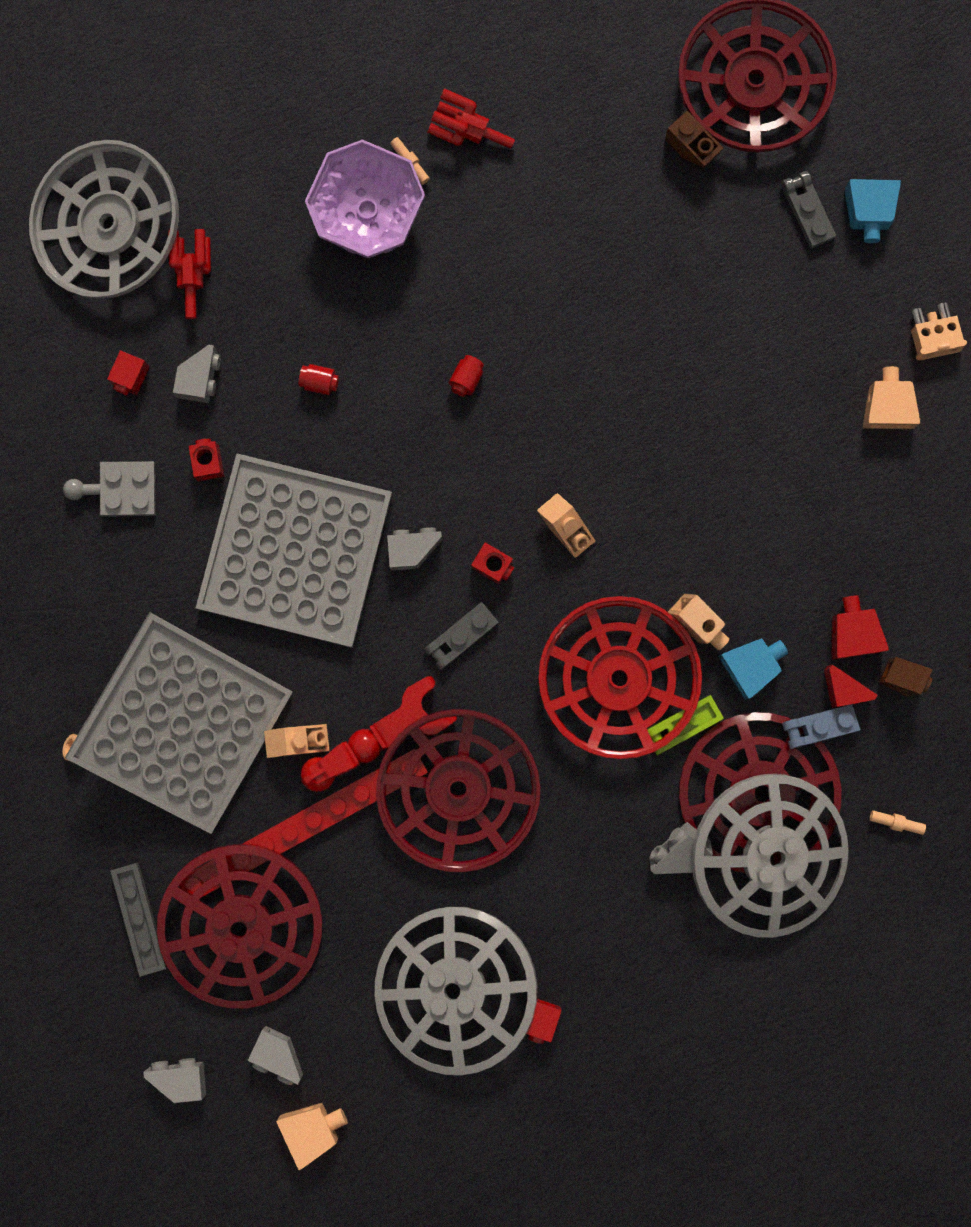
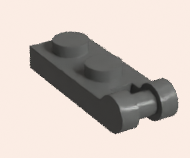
[781,171,836,249]
[424,602,499,670]

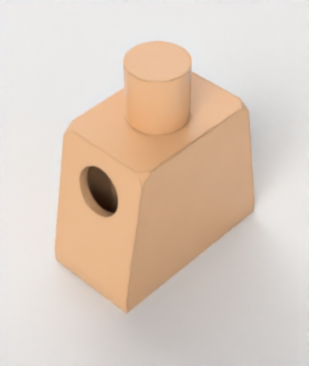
[863,367,920,429]
[668,594,729,650]
[276,1103,348,1170]

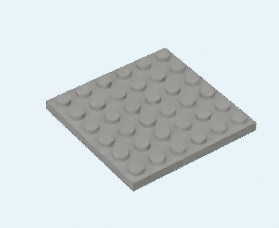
[196,454,392,648]
[65,612,292,834]

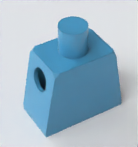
[845,179,900,243]
[718,638,788,700]

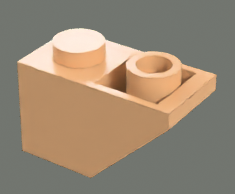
[537,493,595,558]
[264,724,329,758]

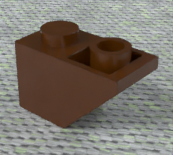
[665,111,724,167]
[878,657,932,697]

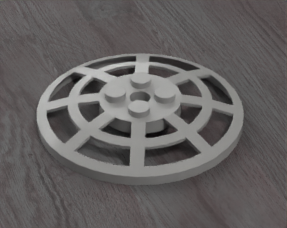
[29,140,179,299]
[692,774,849,938]
[374,907,538,1075]

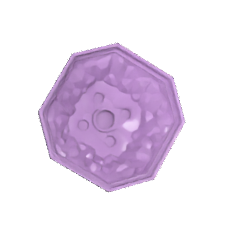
[305,140,425,258]

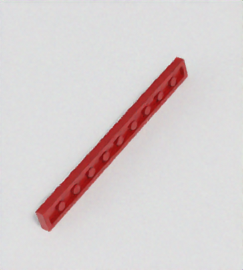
[179,749,428,897]

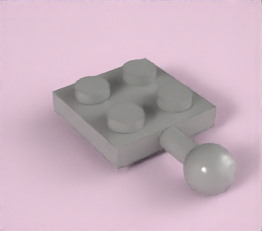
[63,461,156,516]

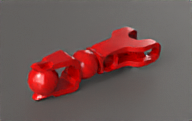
[301,676,457,792]

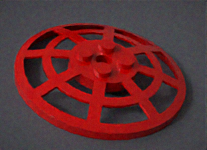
[539,596,702,759]

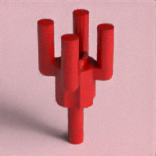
[427,88,515,149]
[168,229,211,319]

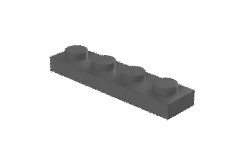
[110,862,168,977]

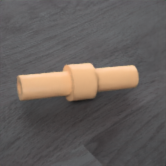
[390,137,430,185]
[870,810,926,835]

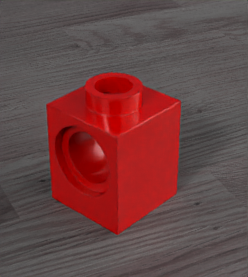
[107,350,150,396]
[189,439,224,482]
[471,542,514,584]
[527,999,562,1044]

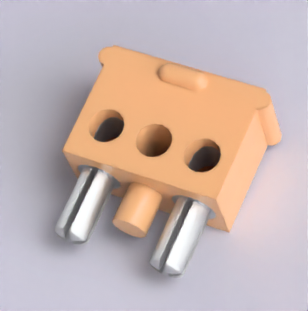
[911,303,967,361]

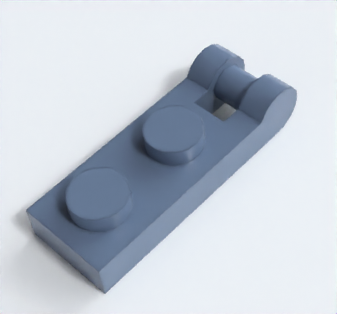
[782,704,860,749]

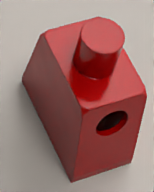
[832,595,889,660]

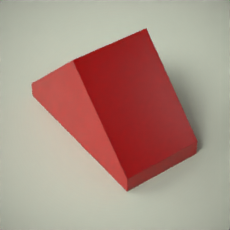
[824,665,878,708]

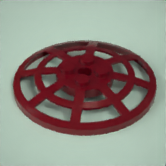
[678,0,837,152]
[376,709,540,872]
[679,712,842,873]
[157,844,322,1008]

